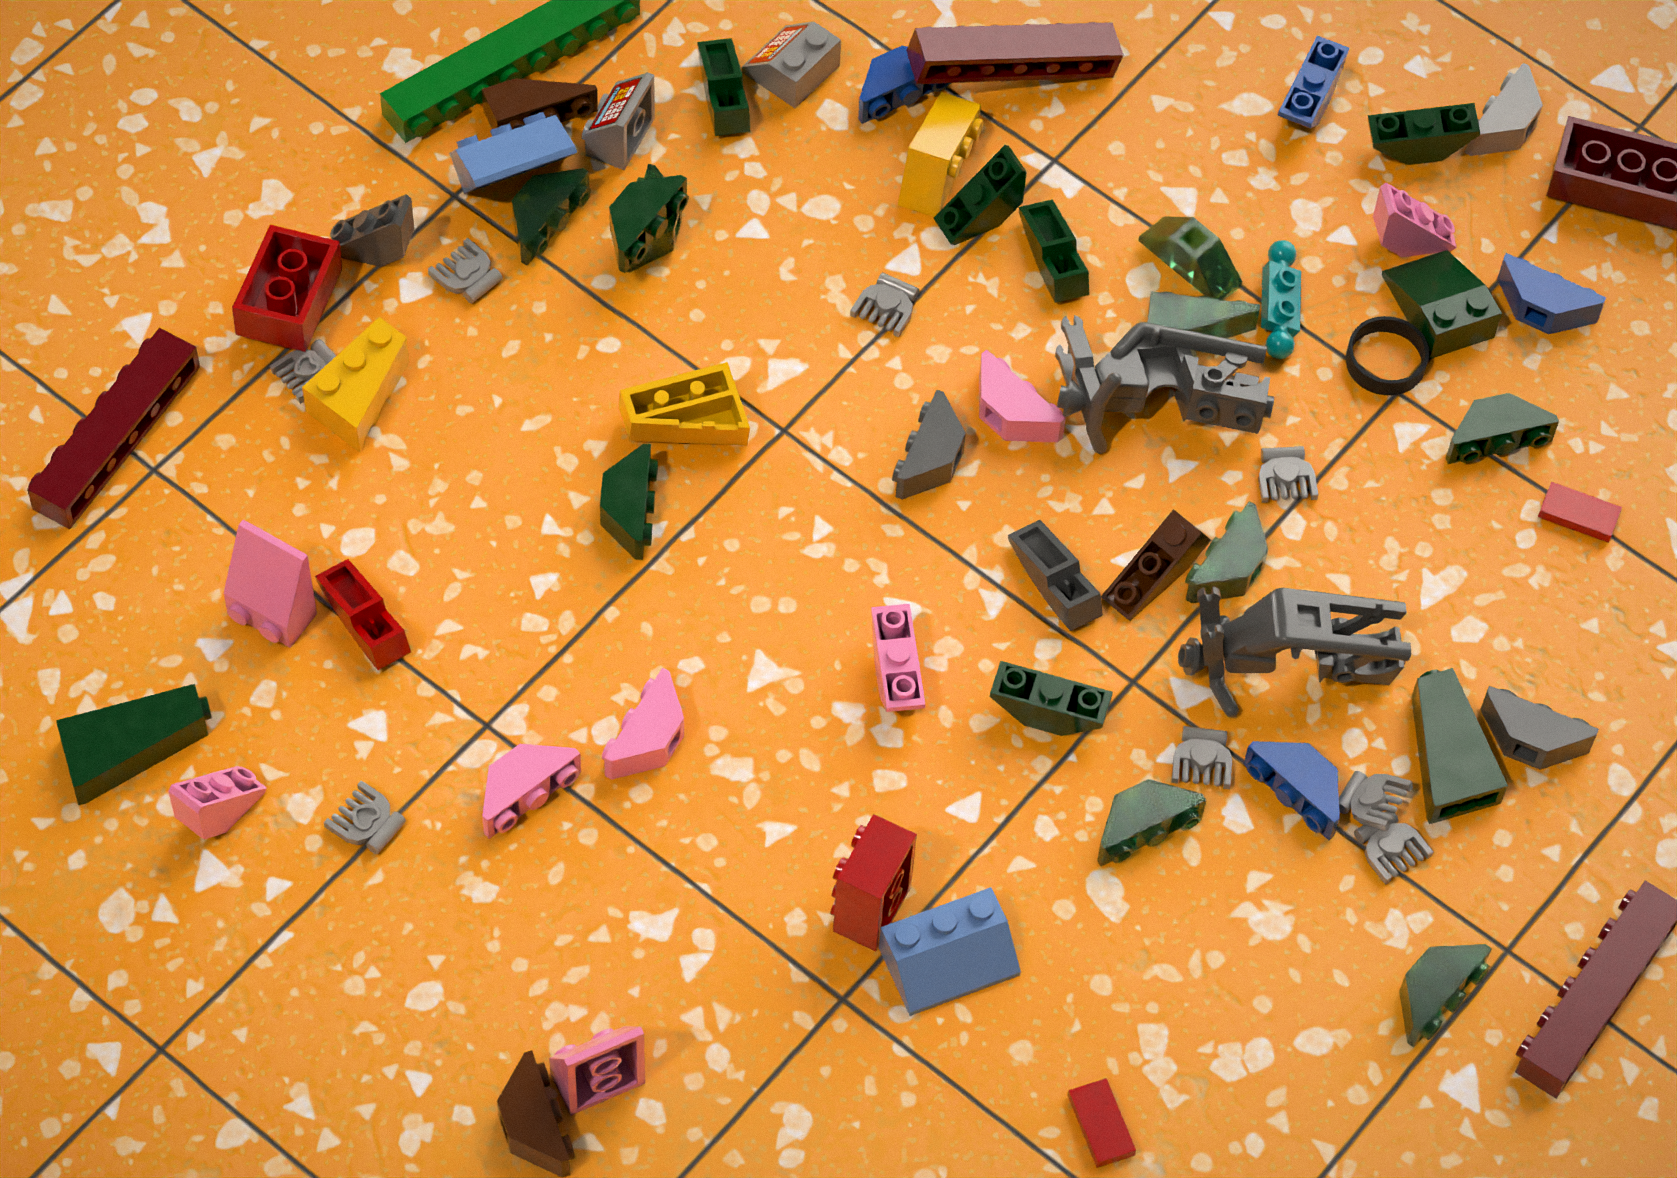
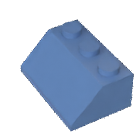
[449,112,577,194]
[879,887,1021,1016]

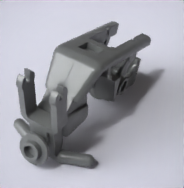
[1055,315,1274,454]
[1178,587,1411,718]

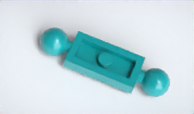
[1261,240,1301,359]

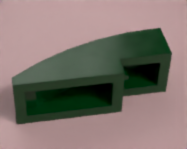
[697,38,750,136]
[1019,199,1089,303]

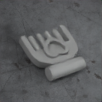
[428,238,503,304]
[850,272,919,337]
[269,339,336,404]
[1258,446,1318,503]
[1171,726,1232,789]
[1339,771,1413,831]
[324,780,406,854]
[1354,811,1434,885]

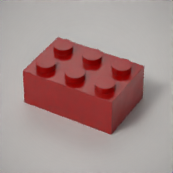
[232,224,342,352]
[830,814,917,951]

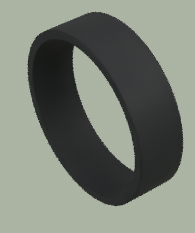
[1346,316,1429,396]

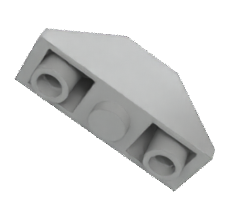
[1465,63,1543,156]

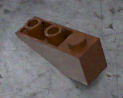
[482,78,598,130]
[1101,509,1211,621]

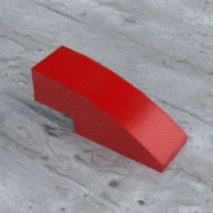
[315,559,411,670]

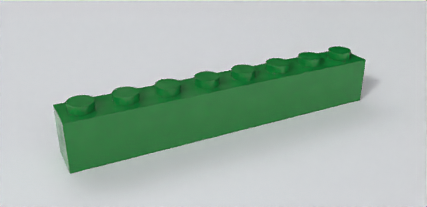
[380,0,640,143]

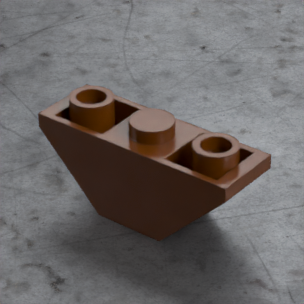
[497,1050,575,1177]

